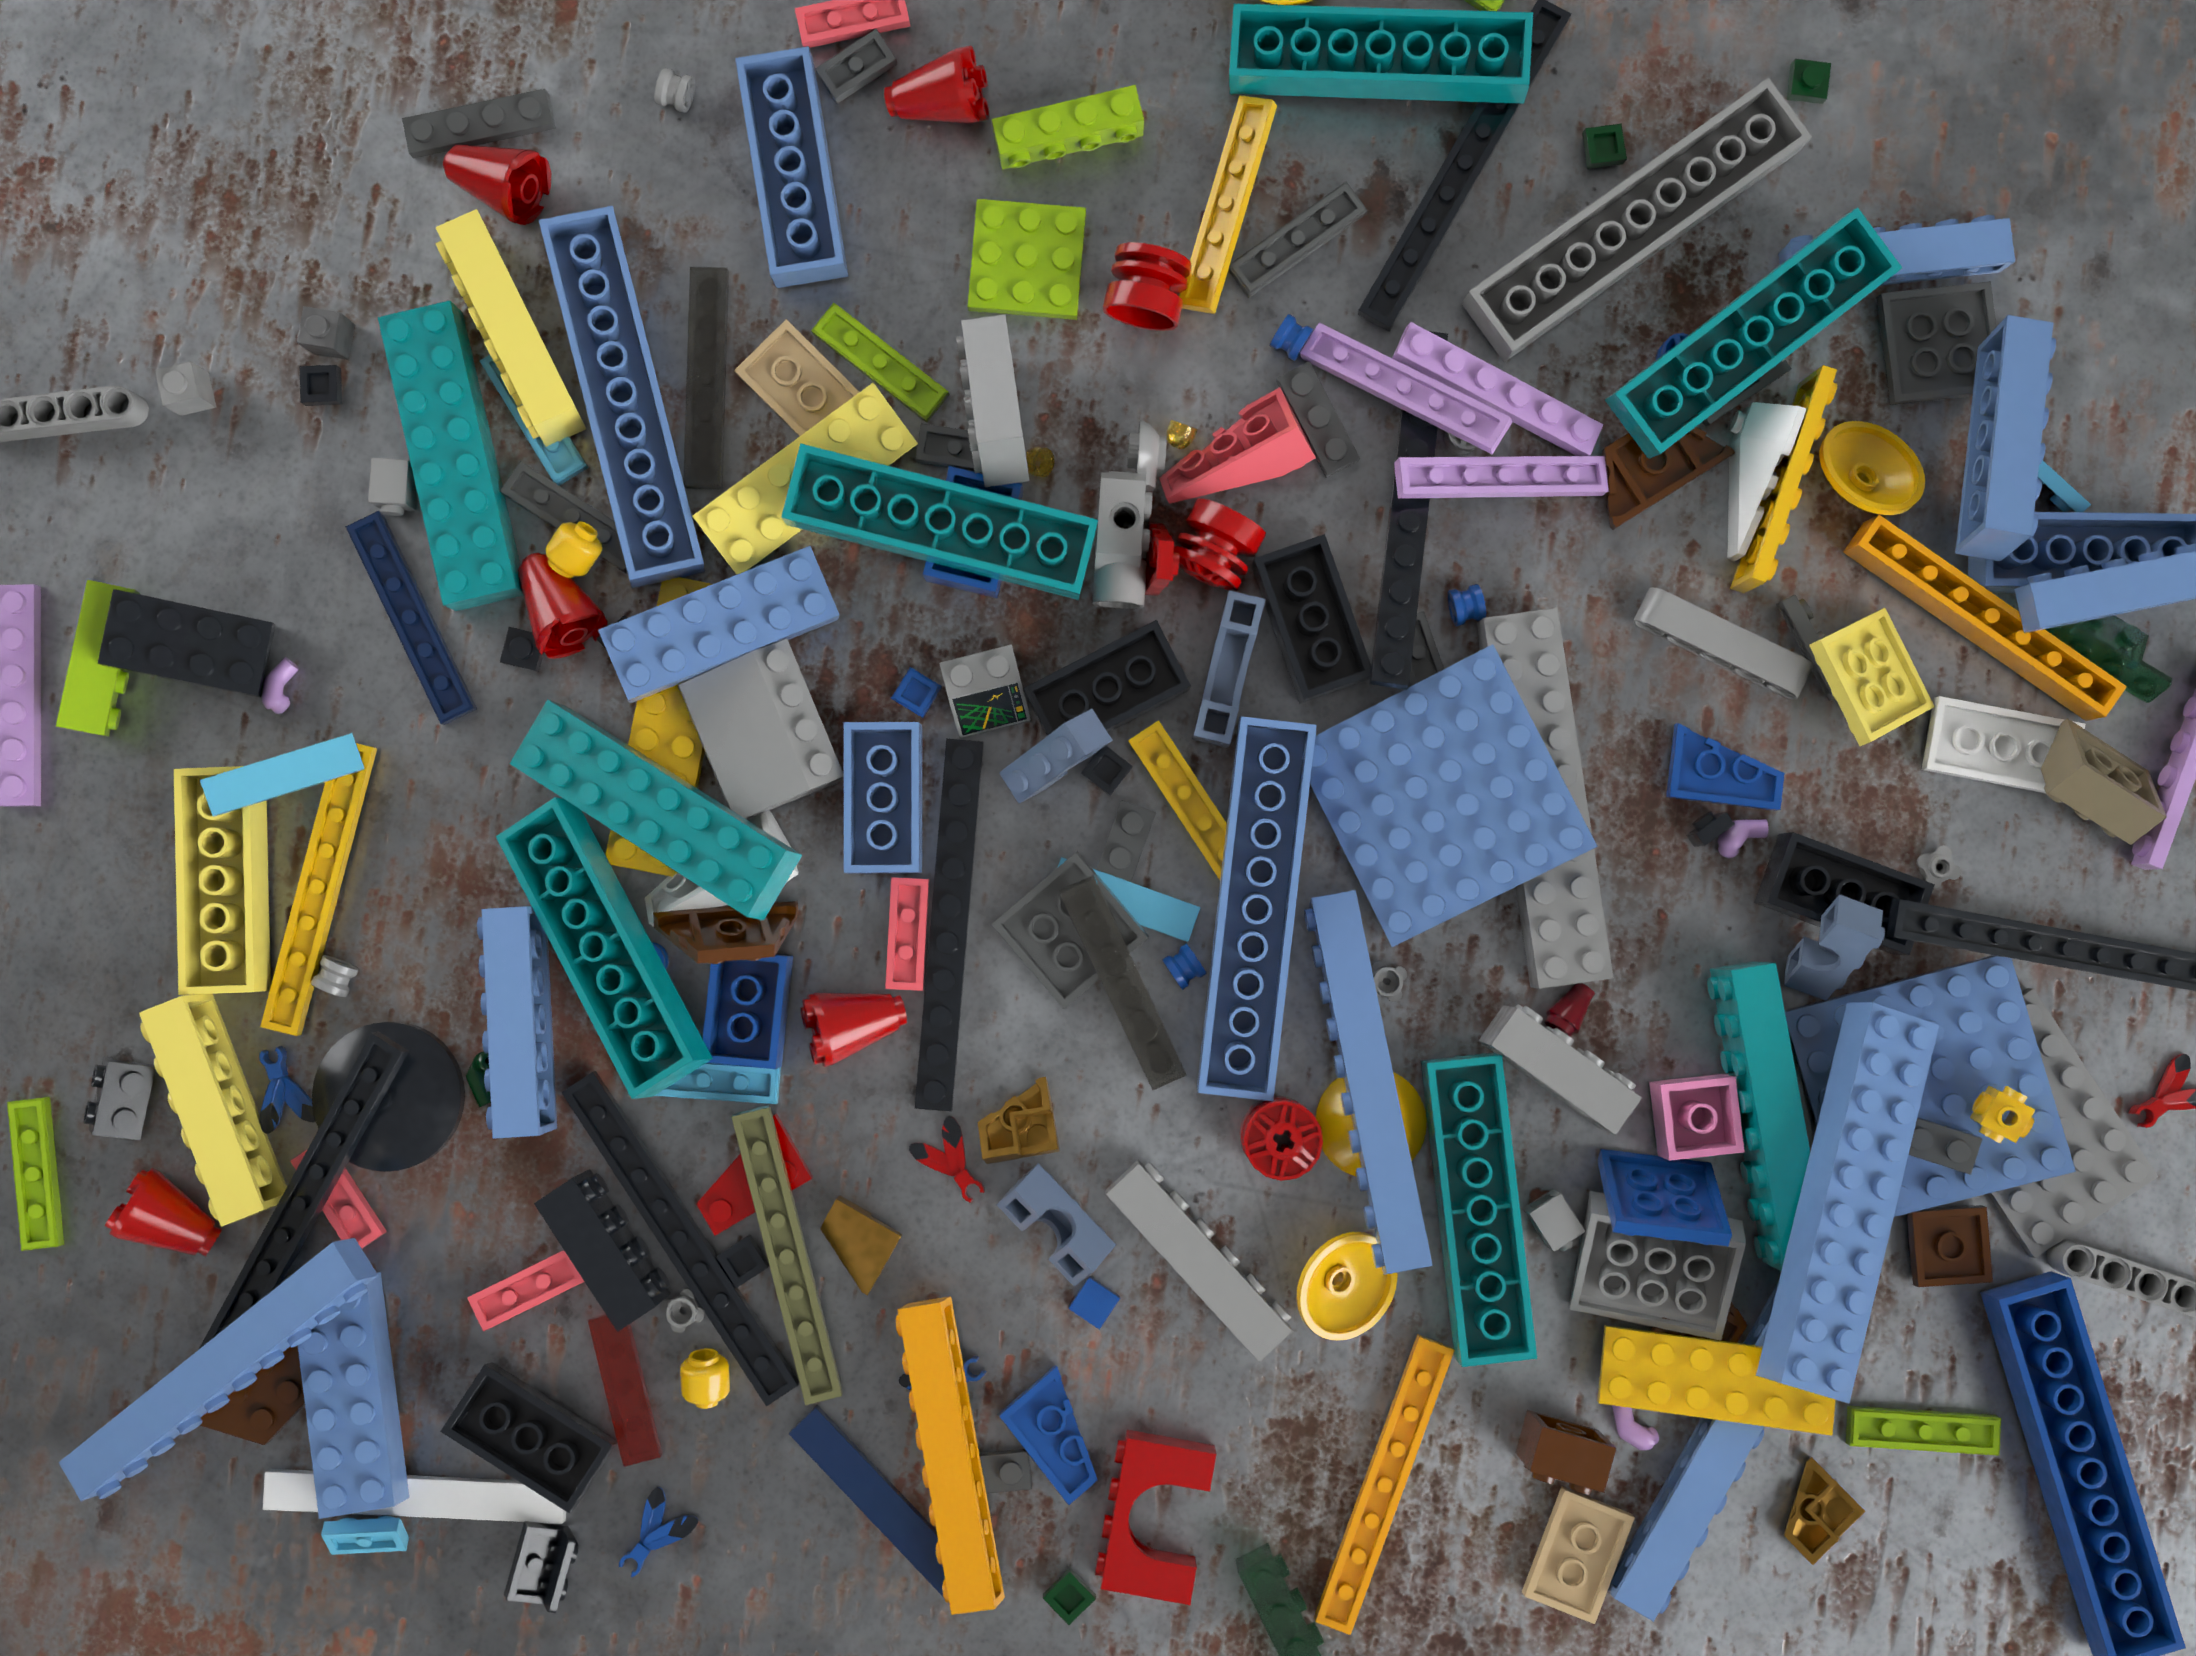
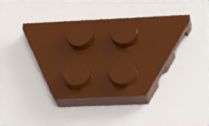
[1602,427,1735,530]
[653,901,798,964]
[199,1345,305,1445]

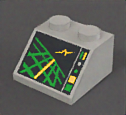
[939,644,1031,739]

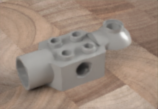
[1092,420,1167,609]

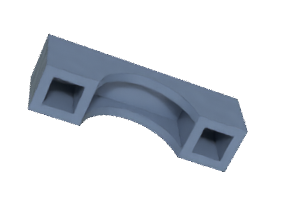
[1192,590,1265,748]

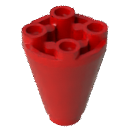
[884,45,990,123]
[800,993,907,1067]
[105,1168,222,1257]

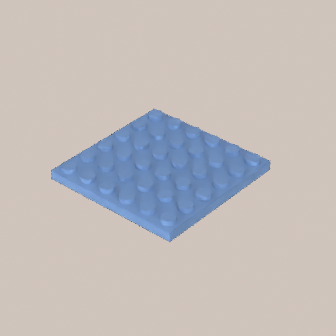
[1310,644,1598,947]
[1785,955,2076,1217]

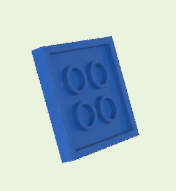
[1597,1149,1732,1247]

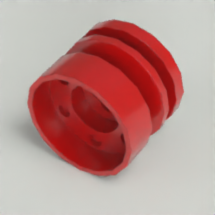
[1103,242,1192,331]
[1173,498,1266,592]
[1239,1096,1323,1181]

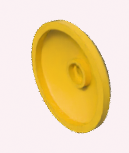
[1819,421,1925,515]
[1315,1072,1427,1177]
[1296,1232,1398,1341]

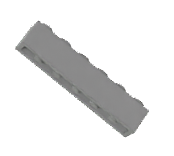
[1106,1160,1293,1362]

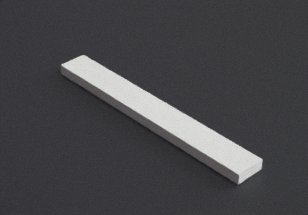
[262,1469,566,1524]

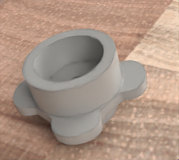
[1917,845,1961,888]
[1371,961,1407,1002]
[661,1288,705,1333]

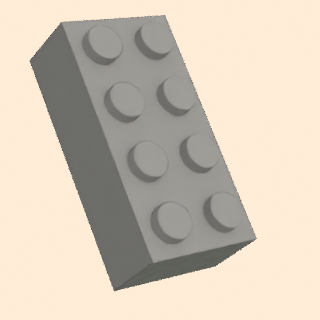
[956,314,1029,487]
[1478,1004,1642,1135]

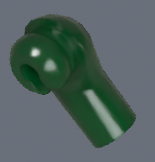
[466,1051,491,1108]

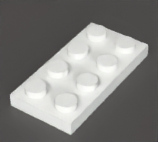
[1921,696,2086,793]

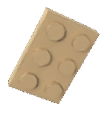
[734,319,859,437]
[1522,1486,1635,1624]

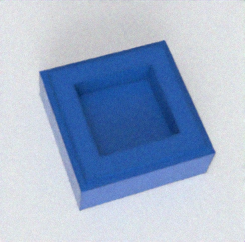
[891,667,942,718]
[1069,1275,1120,1330]

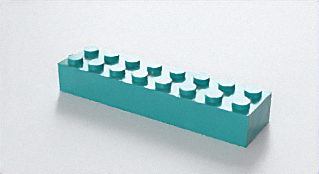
[1229,4,1533,104]
[1605,207,1902,459]
[378,300,524,611]
[781,443,1098,600]
[510,699,802,920]
[496,797,713,1099]
[1707,961,1810,1271]
[1420,1052,1537,1367]

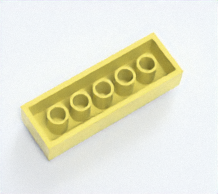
[435,209,586,447]
[692,383,918,575]
[174,766,271,995]
[139,994,287,1227]

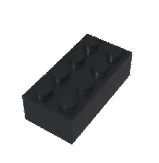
[1251,534,1371,704]
[97,589,276,697]
[1023,620,1191,736]
[1754,832,1935,955]
[534,1169,671,1332]
[440,1362,618,1513]

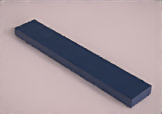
[345,510,477,725]
[789,1405,945,1598]

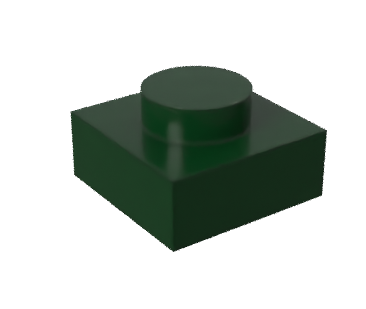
[1786,59,1831,104]
[1582,123,1627,169]
[1043,1568,1096,1625]

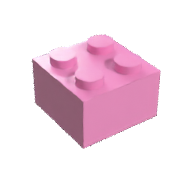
[1649,1074,1745,1161]

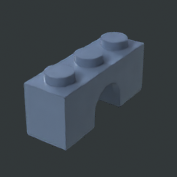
[999,709,1113,804]
[1784,894,1885,1001]
[996,1163,1116,1286]

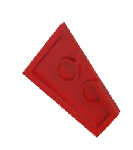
[1145,522,1180,596]
[696,1113,813,1236]

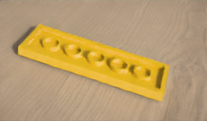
[1730,365,1837,594]
[1597,1325,1836,1436]

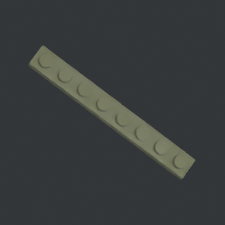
[731,1105,843,1405]

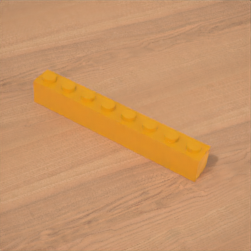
[1843,515,2127,721]
[896,1296,1005,1615]

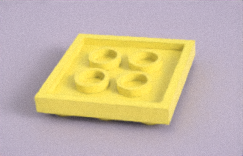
[1809,608,1935,746]

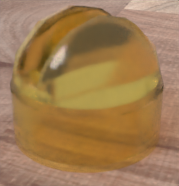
[1166,419,1198,449]
[1026,447,1055,477]

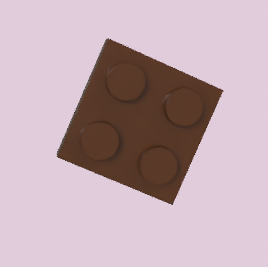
[1907,1205,1993,1287]

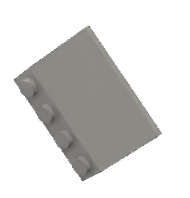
[678,639,844,819]
[1570,1191,1746,1341]

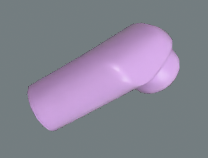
[262,657,299,714]
[1718,819,1769,858]
[1612,1405,1659,1451]

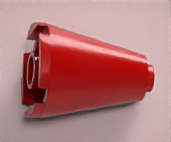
[443,145,552,226]
[518,553,608,659]

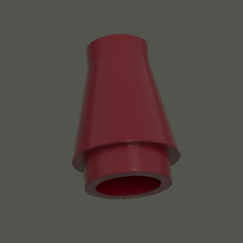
[1544,983,1595,1037]

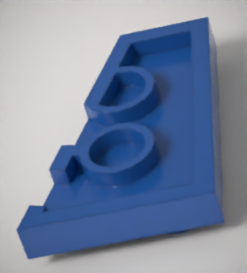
[1666,723,1785,811]
[997,1366,1098,1505]

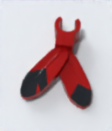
[2128,1054,2196,1128]
[909,1116,985,1203]

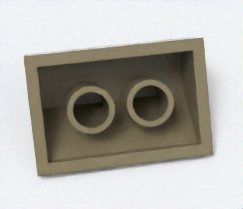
[2041,718,2167,845]

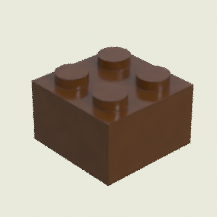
[1515,1410,1617,1495]

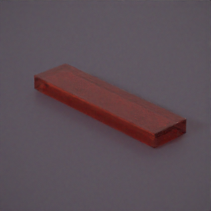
[588,1314,662,1467]

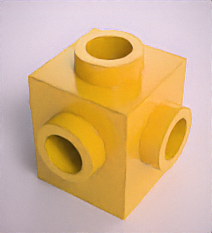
[1970,1086,2035,1144]

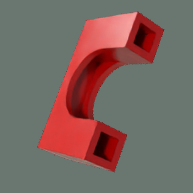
[1095,1429,1217,1605]

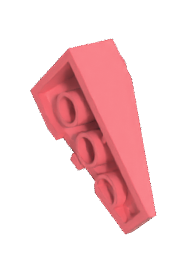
[1159,387,1315,504]

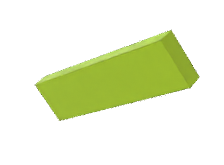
[811,302,950,423]
[7,1097,65,1251]
[1846,1405,2001,1456]

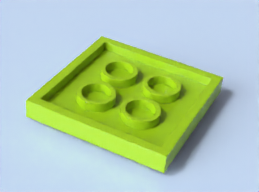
[967,199,1086,320]

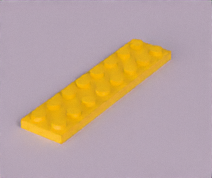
[605,577,712,877]

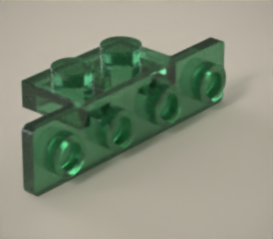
[2045,615,2173,703]

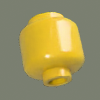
[545,521,602,578]
[680,1348,730,1409]

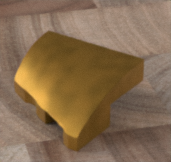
[977,1077,1060,1164]
[820,1195,902,1296]
[1784,1457,1866,1565]

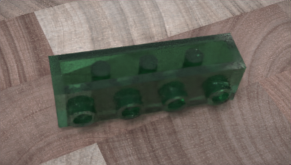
[1235,1543,1325,1656]

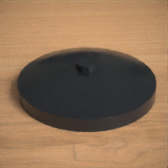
[312,1022,465,1172]

